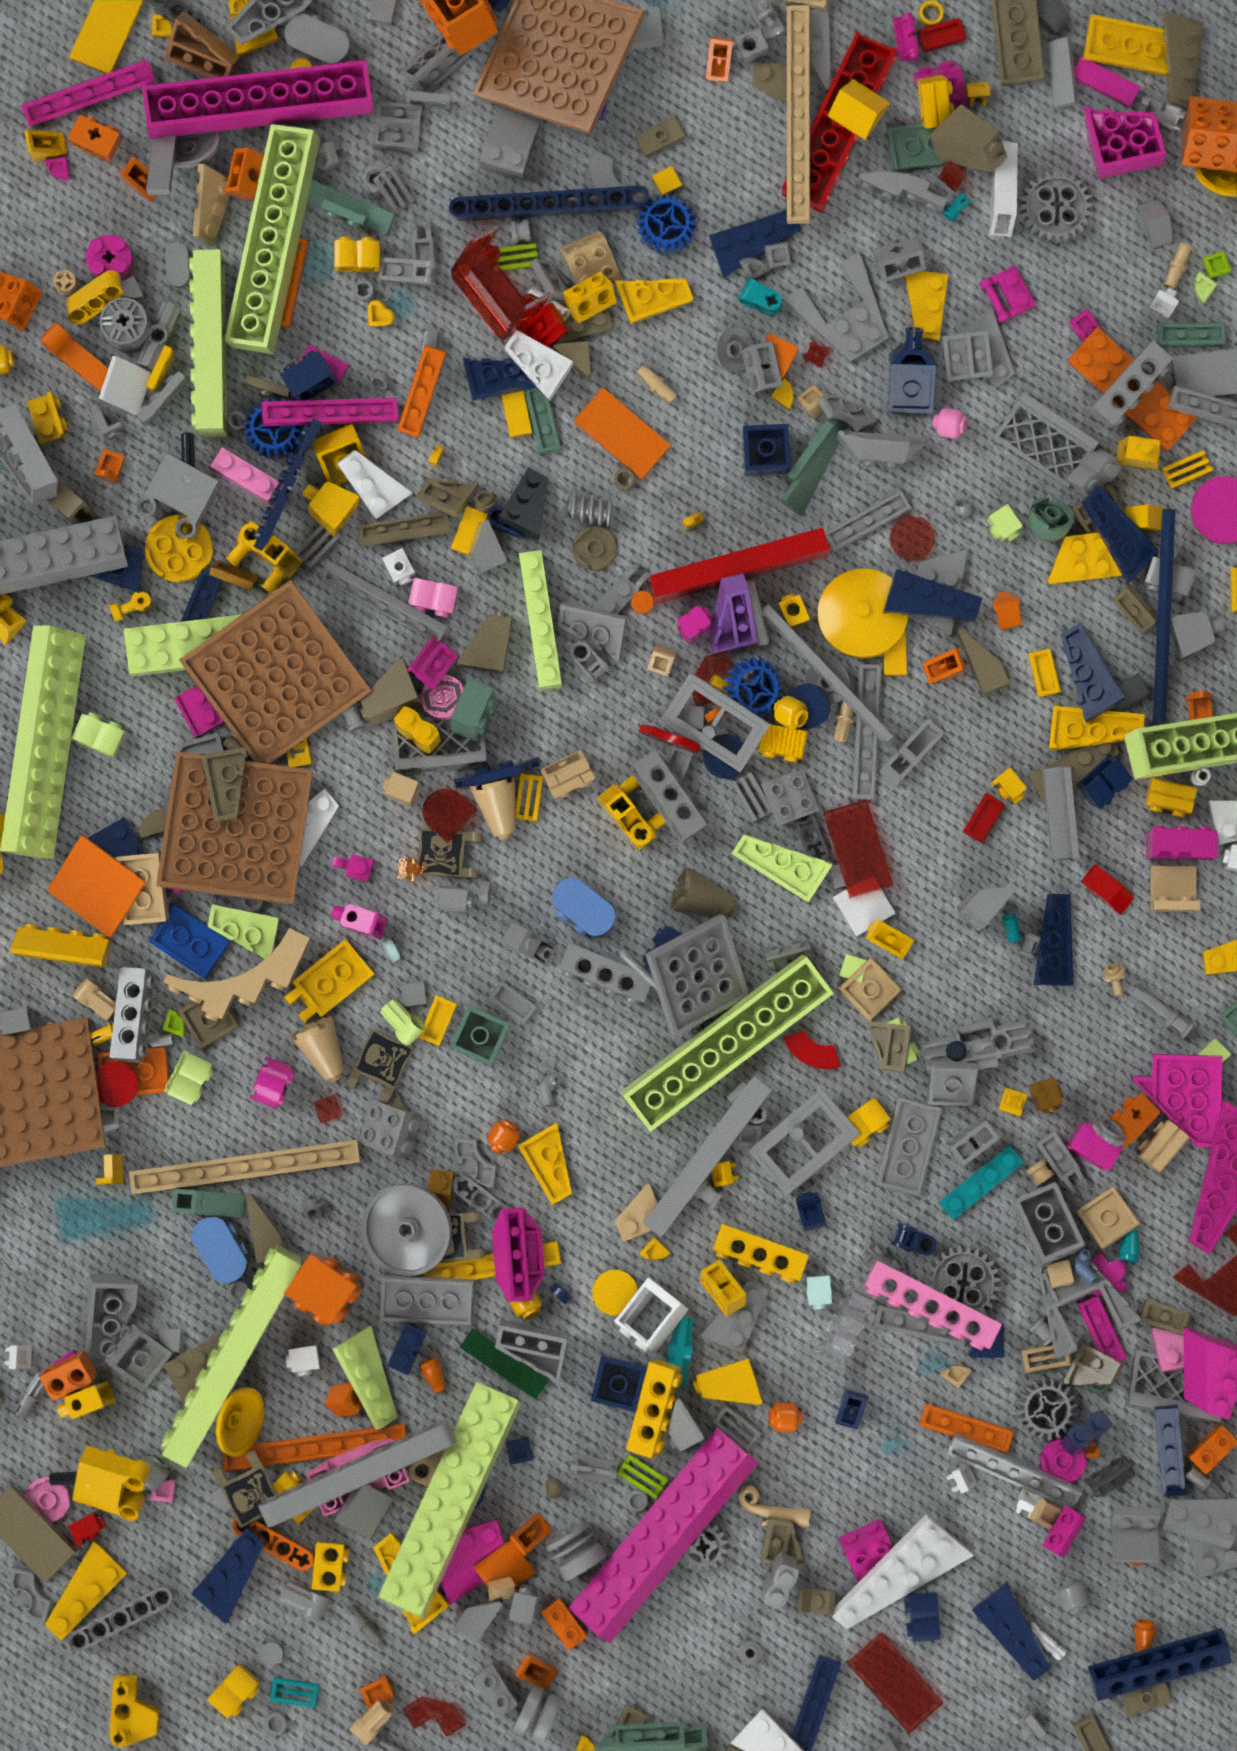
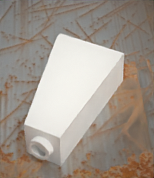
[989,141,1018,237]

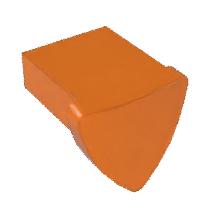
[93,449,126,484]
[993,592,1022,630]
[1185,691,1213,720]
[360,1674,396,1710]

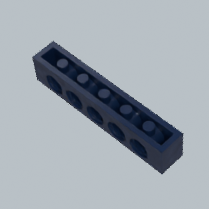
[1088,1628,1231,1701]

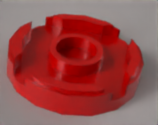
[96,1062,139,1107]

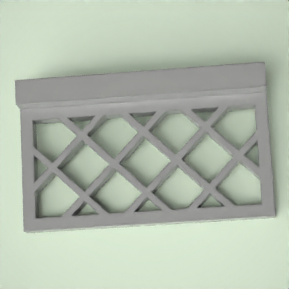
[993,392,1099,488]
[392,716,487,776]
[1126,1350,1221,1424]

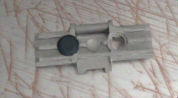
[921,1017,1035,1074]

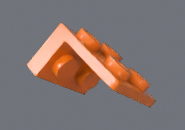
[0,272,43,332]

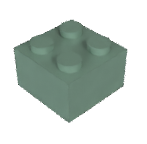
[450,678,498,742]
[450,1005,511,1067]

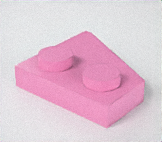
[1150,1328,1184,1373]

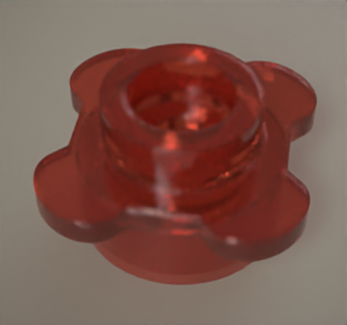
[803,341,830,368]

